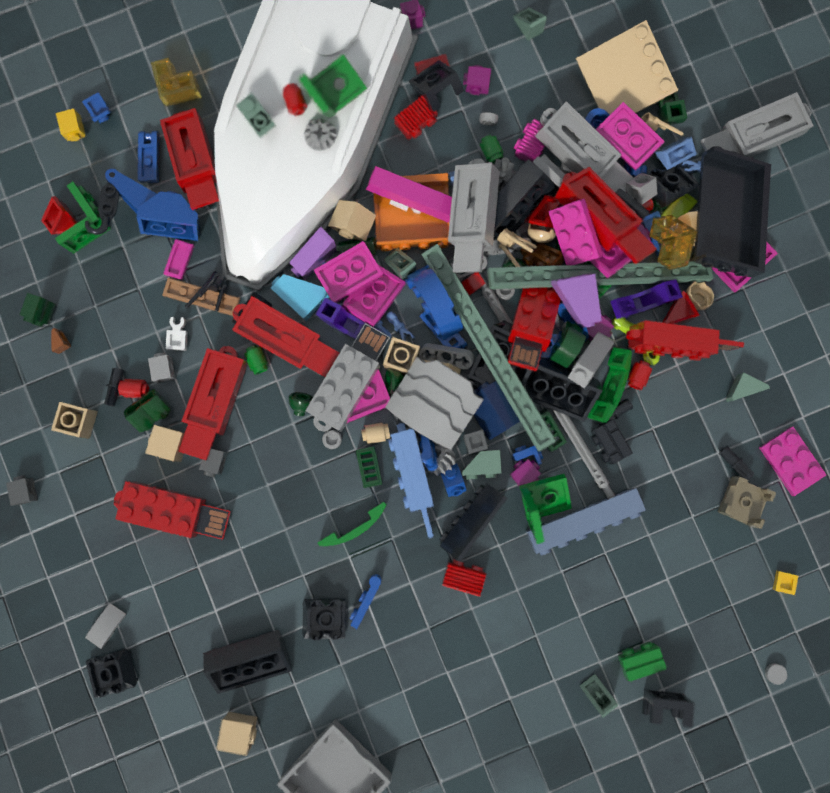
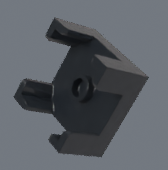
[409,60,464,112]
[642,689,695,728]

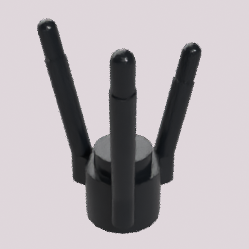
[185,271,227,312]

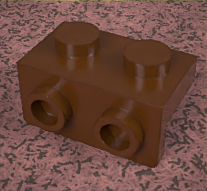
[520,243,565,266]

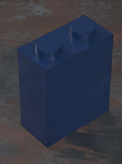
[474,381,520,440]

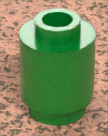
[479,135,504,165]
[244,345,268,375]

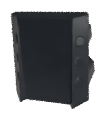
[650,165,699,209]
[302,599,346,641]
[86,649,138,698]

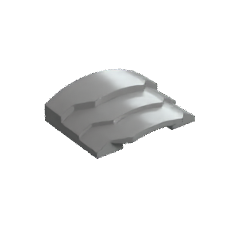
[386,357,483,450]

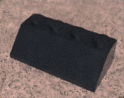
[494,159,555,238]
[519,357,602,422]
[439,483,508,562]
[203,630,292,694]

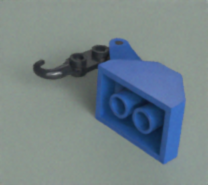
[85,169,200,241]

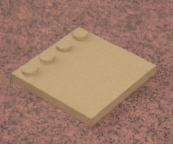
[576,20,678,114]

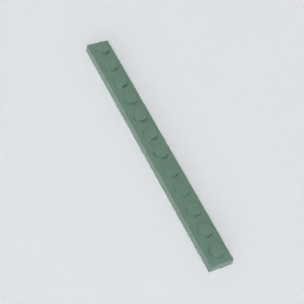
[422,244,556,452]
[487,261,713,289]

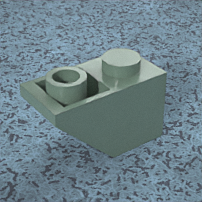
[236,93,276,138]
[461,450,501,479]

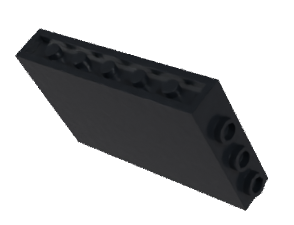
[694,146,771,278]

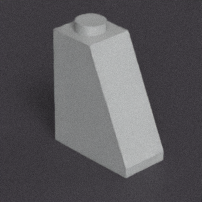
[568,331,615,388]

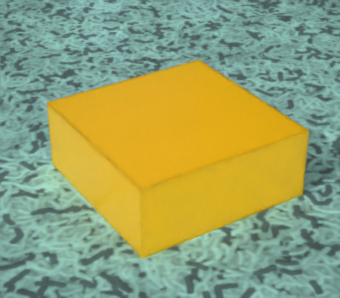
[773,571,798,595]

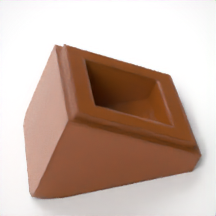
[51,328,71,354]

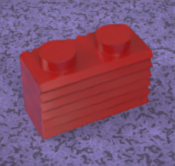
[394,95,438,140]
[442,559,486,597]

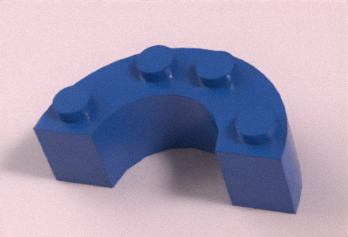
[405,265,463,340]

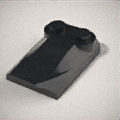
[468,320,516,384]

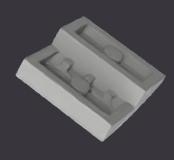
[533,154,565,188]

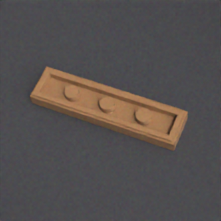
[162,278,241,316]

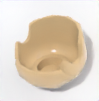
[527,224,556,244]
[686,281,714,310]

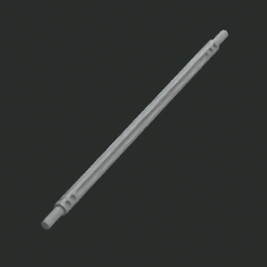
[478,272,615,499]

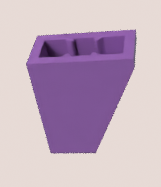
[289,227,337,280]
[551,274,602,327]

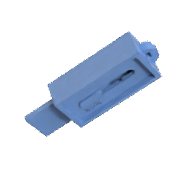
[388,423,434,538]

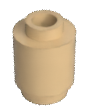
[361,423,390,444]

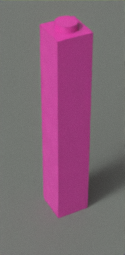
[366,166,452,223]

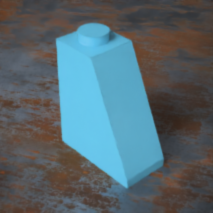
[271,274,329,321]

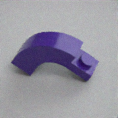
[610,279,683,319]
[316,298,382,340]

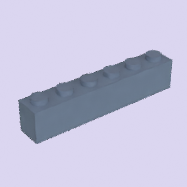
[526,488,646,555]

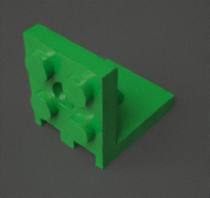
[298,54,368,118]
[55,181,111,254]
[519,474,572,544]

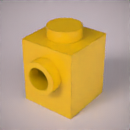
[56,109,86,141]

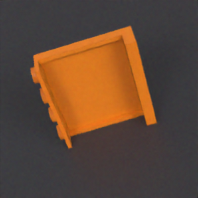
[374,173,452,252]

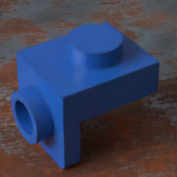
[82,92,112,123]
[511,445,543,465]
[440,463,466,497]

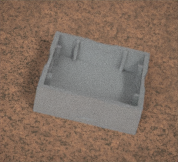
[277,719,392,793]

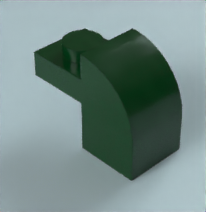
[657,92,687,125]
[550,320,586,368]

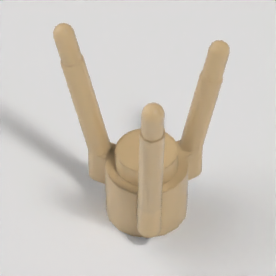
[641,112,684,151]
[497,228,537,267]

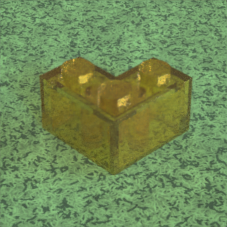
[150,58,201,107]
[649,215,697,270]

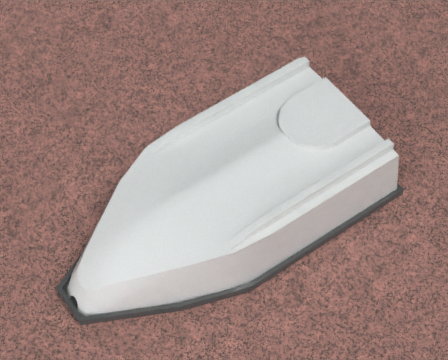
[214,0,418,292]

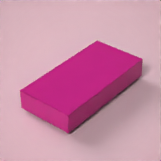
[163,239,195,281]

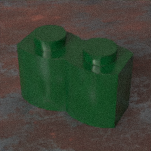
[19,293,56,327]
[123,389,171,433]

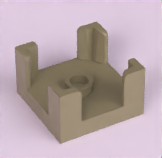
[717,476,776,529]

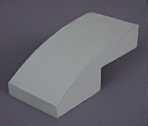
[85,603,126,649]

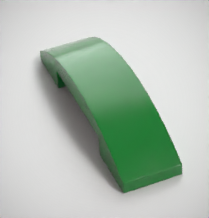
[588,347,632,423]
[318,502,387,546]

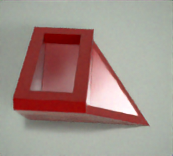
[525,195,562,228]
[41,196,79,235]
[662,291,699,325]

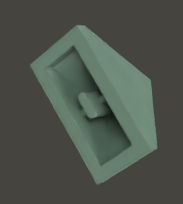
[513,7,547,41]
[383,248,417,281]
[726,373,770,402]
[580,674,619,717]

